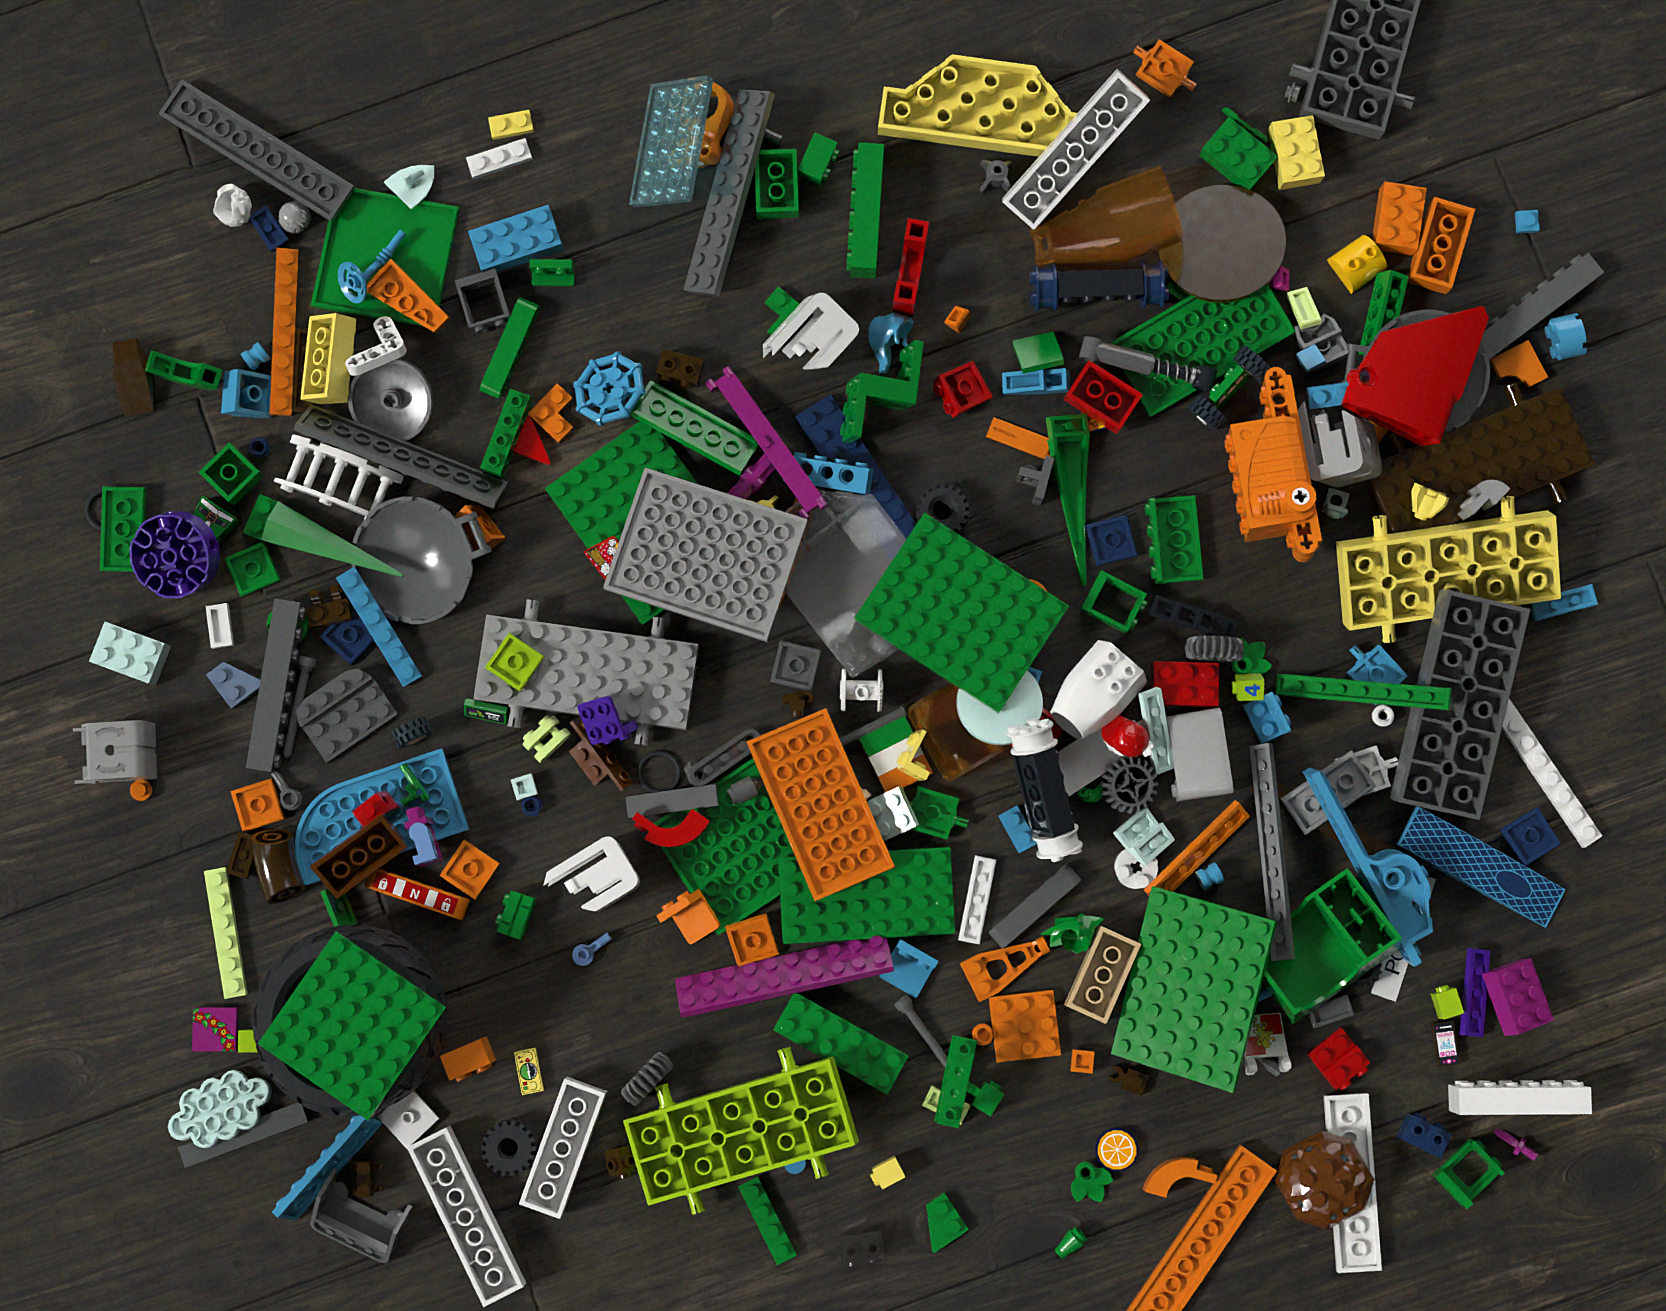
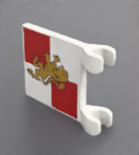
[1244,1013,1291,1075]

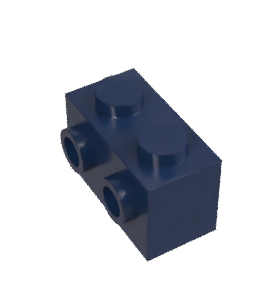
[1396,1112,1452,1158]

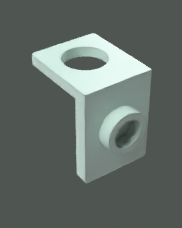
[1321,488,1349,519]

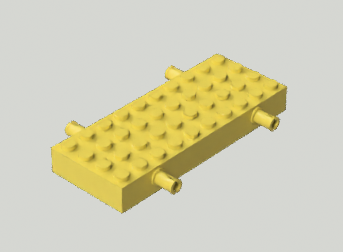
[1336,496,1561,643]

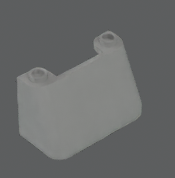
[1166,708,1233,802]

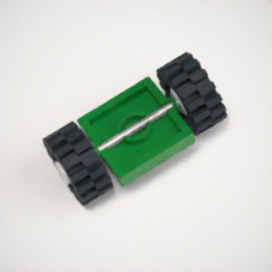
[1188,345,1271,433]

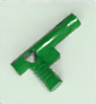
[399,763,430,807]

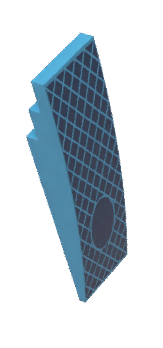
[1396,806,1565,928]

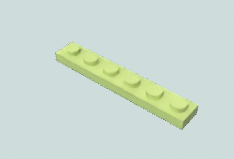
[204,867,248,999]

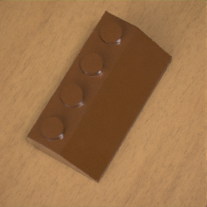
[310,814,407,899]

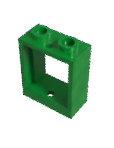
[1080,570,1148,633]

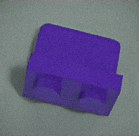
[577,696,638,745]

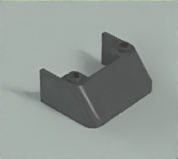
[310,1168,412,1263]

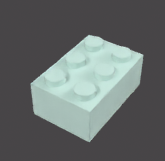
[89,622,171,686]

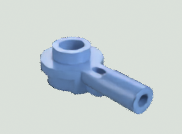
[572,933,612,966]

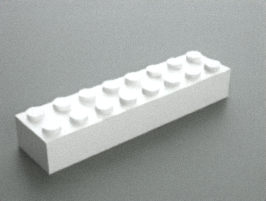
[1002,69,1150,230]
[407,1125,526,1307]

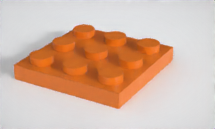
[989,990,1061,1062]

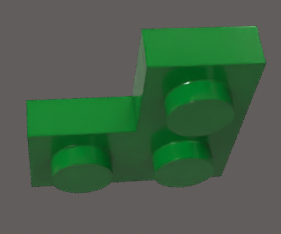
[765,286,806,346]

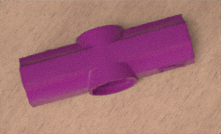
[727,454,776,500]

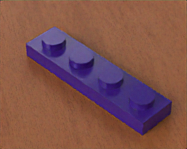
[1460,948,1490,1037]

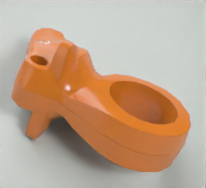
[669,82,734,172]

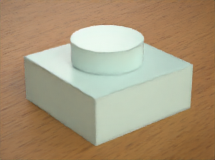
[511,774,538,800]

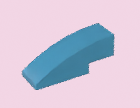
[1002,368,1070,395]

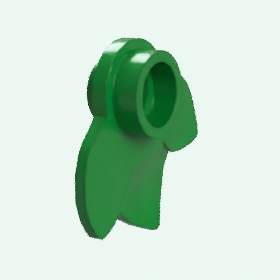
[1231,638,1272,675]
[1071,1161,1113,1202]

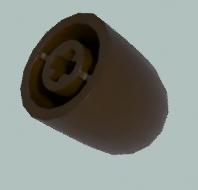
[251,829,306,904]

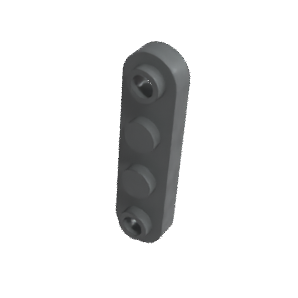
[687,729,761,786]

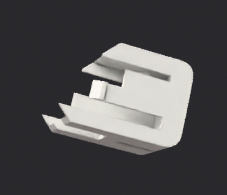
[763,293,859,369]
[543,837,640,912]

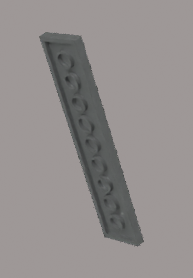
[159,79,355,223]
[683,89,775,297]
[294,404,508,509]

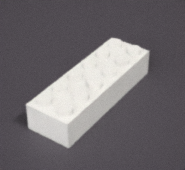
[519,1077,608,1219]
[1448,1080,1592,1115]

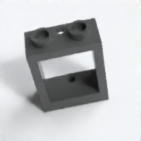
[455,268,511,334]

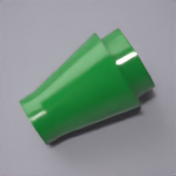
[1055,1227,1087,1259]

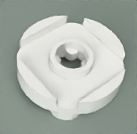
[1114,849,1158,889]

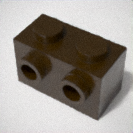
[656,349,705,389]

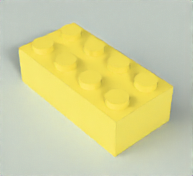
[301,313,356,405]

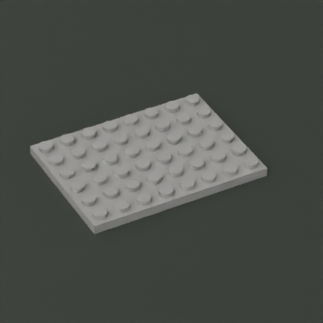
[603,468,808,642]

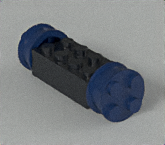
[1029,260,1169,312]

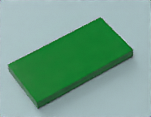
[100,486,147,572]

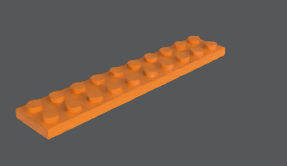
[1126,1145,1277,1311]

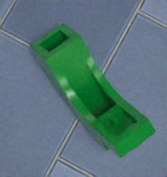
[145,351,222,390]

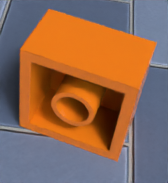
[440,1036,496,1082]

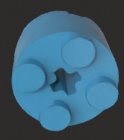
[1545,313,1587,360]

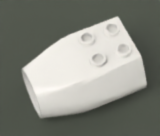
[1050,640,1147,740]

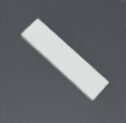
[958,855,996,944]

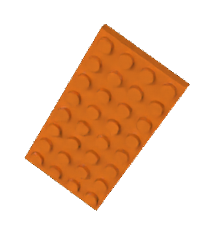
[746,708,895,901]

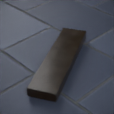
[292,329,315,413]

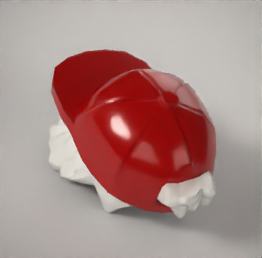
[1101,715,1154,757]

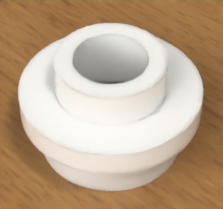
[1372,705,1394,726]

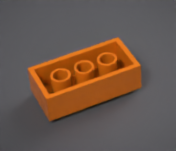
[1407,197,1475,294]

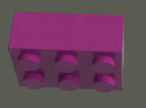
[1482,958,1554,1036]

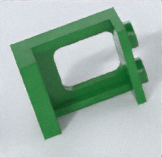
[1432,1139,1505,1209]

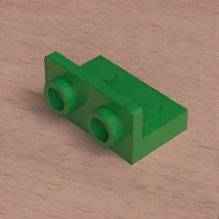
[530,259,575,287]

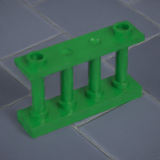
[934,1035,977,1128]

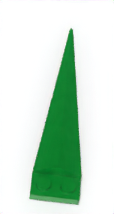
[1046,414,1090,586]
[243,494,404,577]

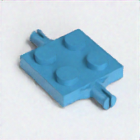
[1346,644,1408,705]

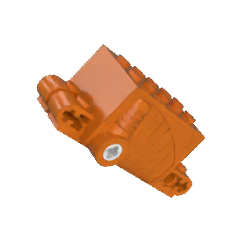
[1224,367,1322,562]

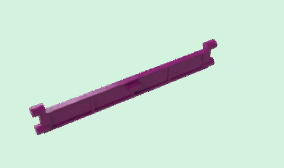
[705,366,828,520]

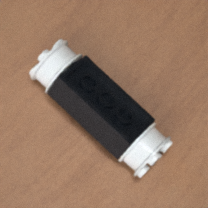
[1006,717,1083,862]

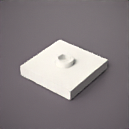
[378,1090,440,1148]

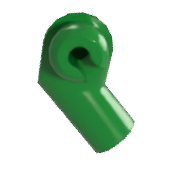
[1078,781,1106,803]

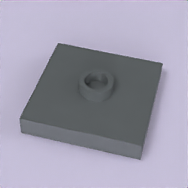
[770,640,822,692]

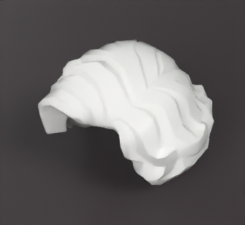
[213,184,252,227]

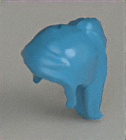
[868,312,913,374]

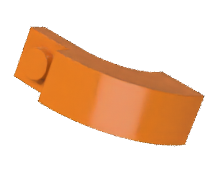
[1143,1157,1217,1198]

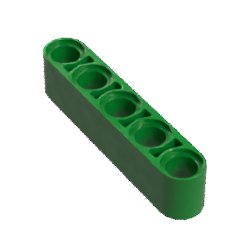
[480,297,540,399]

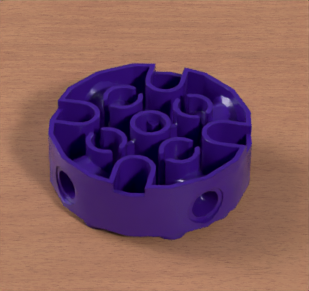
[129,511,220,598]

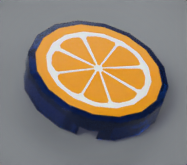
[1095,1128,1138,1172]

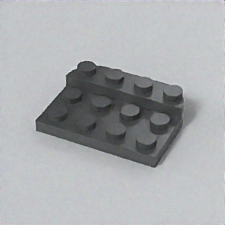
[296,669,399,763]

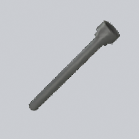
[283,656,317,758]
[894,994,947,1067]

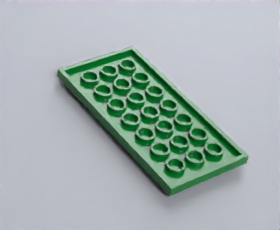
[1110,285,1296,418]
[778,847,955,944]

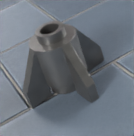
[979,159,1013,193]

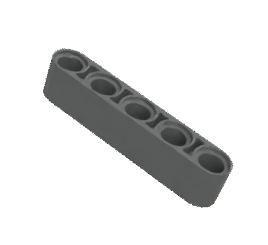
[988,863,1081,949]

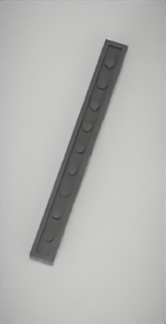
[1249,743,1295,961]

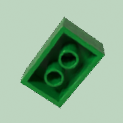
[1199,117,1278,190]
[755,149,799,219]

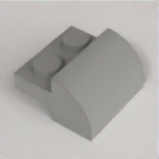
[1457,480,1510,520]

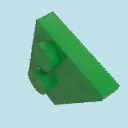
[926,1192,969,1253]

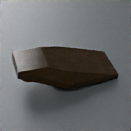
[113,339,155,416]

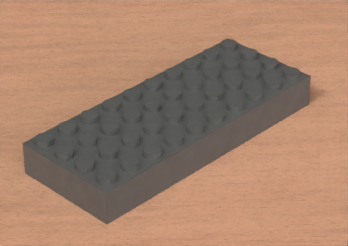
[1390,589,1530,820]

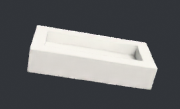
[206,603,234,649]

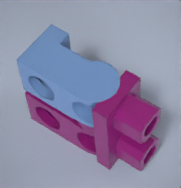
[404,806,443,866]

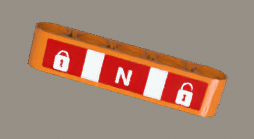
[364,868,470,920]

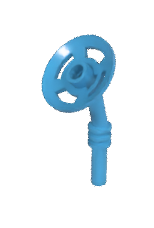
[338,230,406,303]

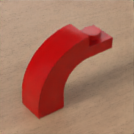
[632,809,710,847]

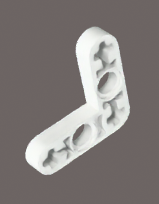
[345,316,406,376]

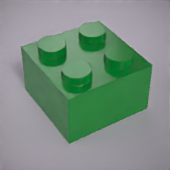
[199,443,264,506]

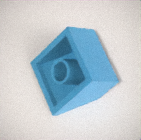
[221,369,272,418]

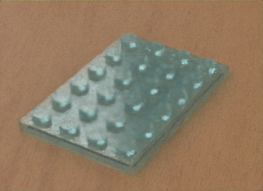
[629,75,714,207]

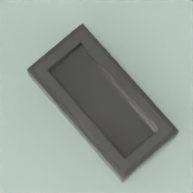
[1308,994,1355,1028]

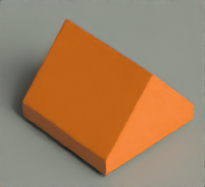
[944,306,971,333]

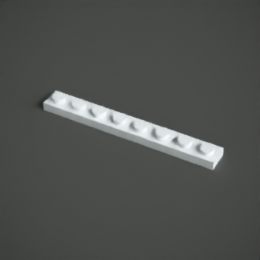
[1502,699,1602,848]

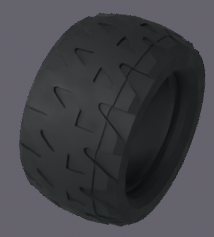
[253,925,447,1117]

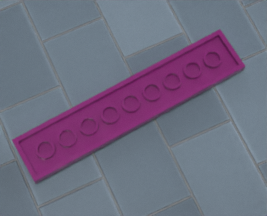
[675,935,894,1018]

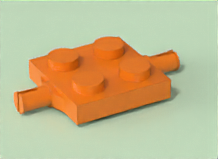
[1133,39,1197,98]

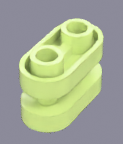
[522,715,571,763]

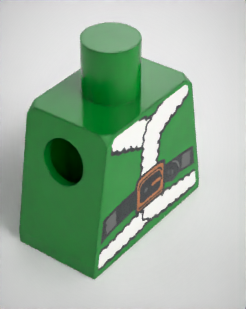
[193,496,241,544]

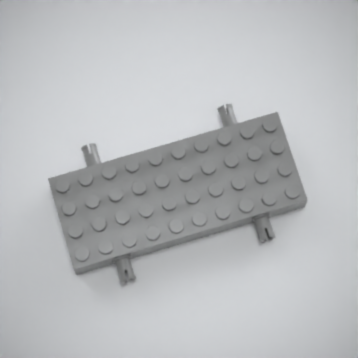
[473,599,700,746]

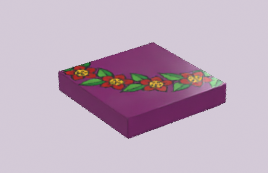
[192,1007,238,1051]

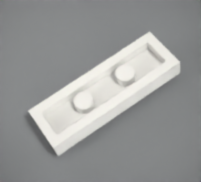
[466,138,533,179]

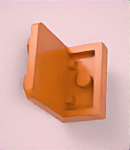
[656,889,720,944]

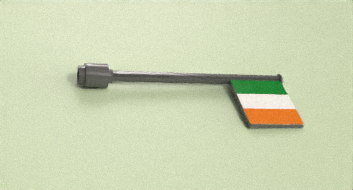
[727,706,933,805]

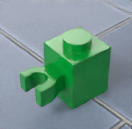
[967,1080,1004,1117]

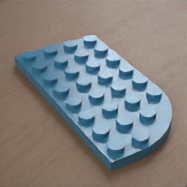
[295,748,470,886]

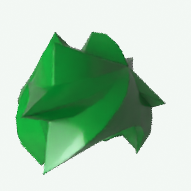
[1040,913,1104,954]

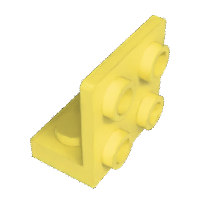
[896,729,930,781]

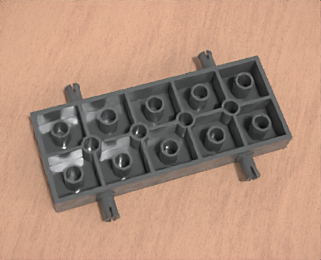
[1289,0,1420,140]

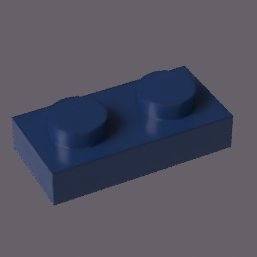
[249,205,290,253]

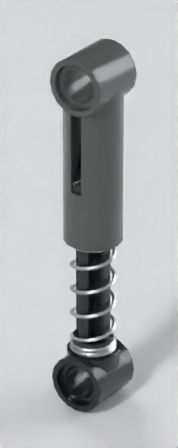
[1079,336,1217,392]

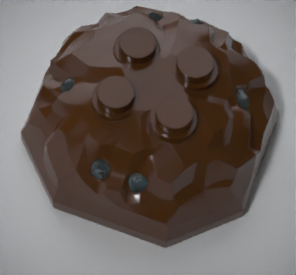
[1275,1130,1374,1230]

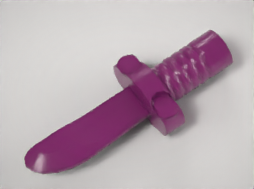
[1493,1129,1538,1161]

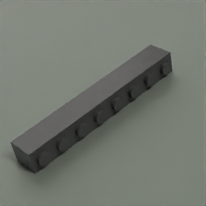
[1481,253,1604,360]
[246,598,307,772]

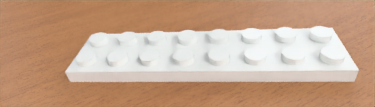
[1323,1093,1382,1273]

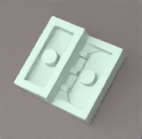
[1113,807,1175,866]

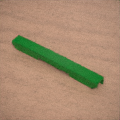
[1221,107,1268,144]

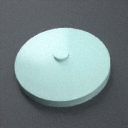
[956,670,1043,745]

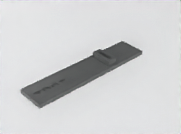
[626,784,719,818]

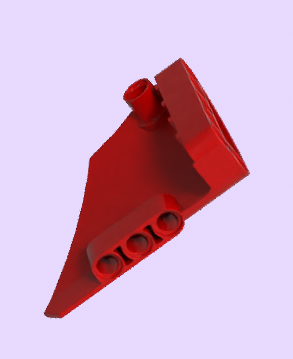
[1341,306,1489,446]

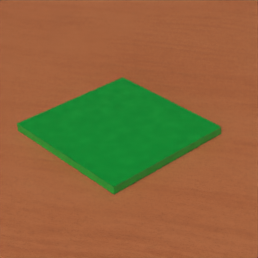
[311,188,460,328]

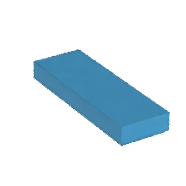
[1530,584,1598,621]

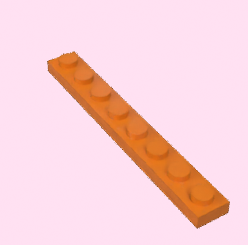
[269,248,298,416]

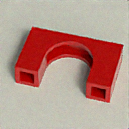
[892,218,929,316]

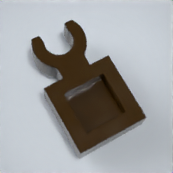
[1108,1065,1149,1096]

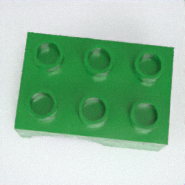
[1262,868,1402,1024]

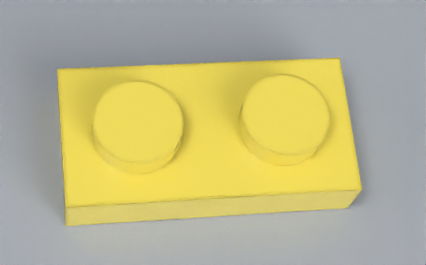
[488,110,534,140]

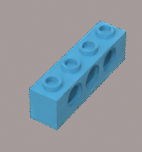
[783,452,874,494]

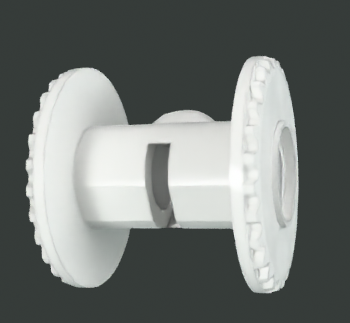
[840,669,883,712]

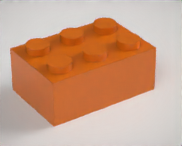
[1372,181,1427,256]

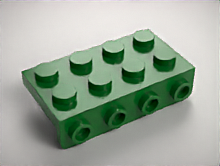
[1145,495,1203,584]

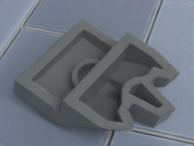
[1294,314,1349,373]

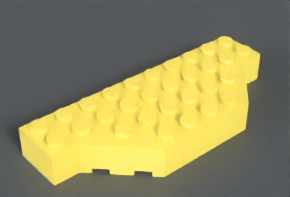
[878,54,1077,157]

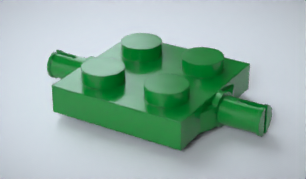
[909,786,969,840]

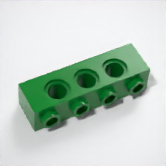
[1358,270,1409,356]
[480,389,533,479]

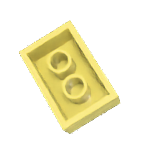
[1268,115,1325,190]

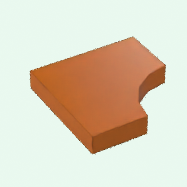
[1490,340,1548,388]

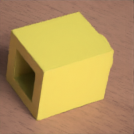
[870,1155,905,1189]

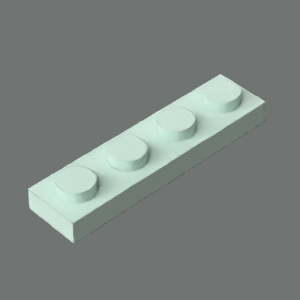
[1138,687,1174,775]

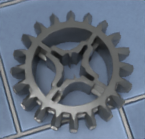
[1185,636,1244,662]
[1100,756,1159,814]
[621,1052,673,1106]

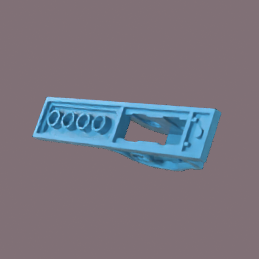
[1303,768,1433,967]

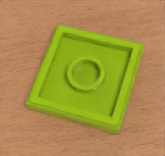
[484,632,545,692]

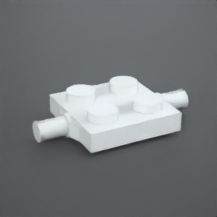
[1334,746,1398,795]

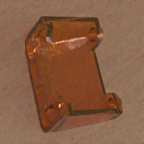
[907,683,1004,782]

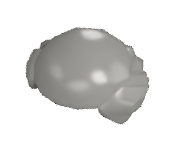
[278,201,311,234]

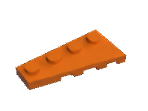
[366,259,451,333]

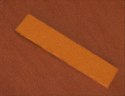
[986,417,1051,459]

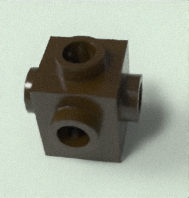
[604,1144,637,1179]

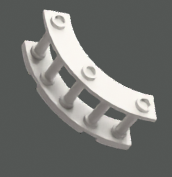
[274,435,404,519]

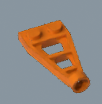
[960,936,1050,1002]

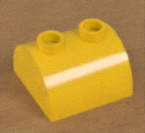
[1327,235,1387,294]

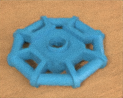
[573,351,646,426]

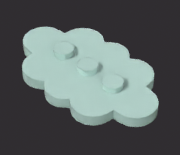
[168,1070,272,1149]

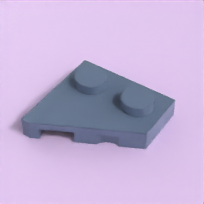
[206,662,261,709]

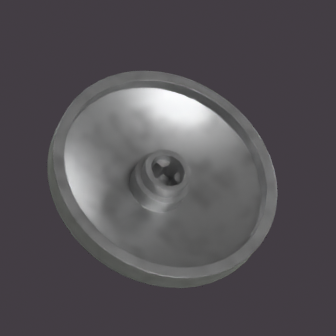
[348,359,433,441]

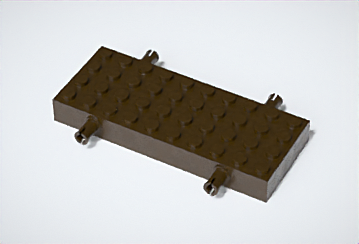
[1365,383,1595,534]

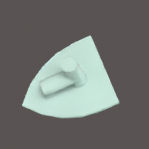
[384,165,434,210]

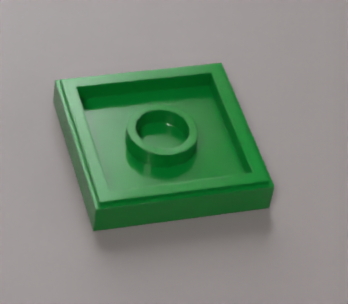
[1012,331,1064,374]
[224,541,281,598]

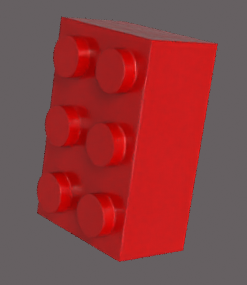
[1064,360,1143,434]
[1151,661,1219,708]

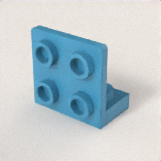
[1242,692,1292,744]
[880,939,938,998]

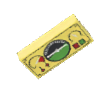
[514,1048,544,1095]

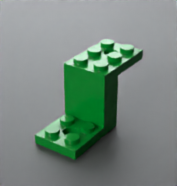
[840,340,924,443]

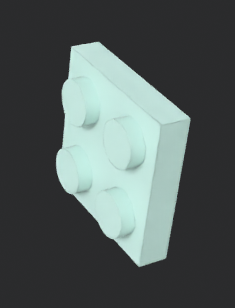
[867,786,919,841]

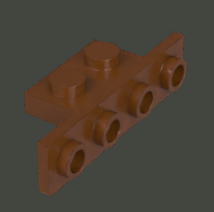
[569,716,633,791]

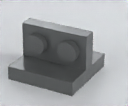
[1016,456,1054,505]

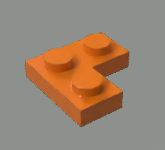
[528,384,574,443]

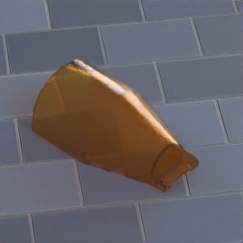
[1030,165,1184,266]

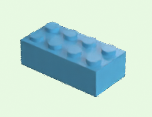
[468,205,564,272]

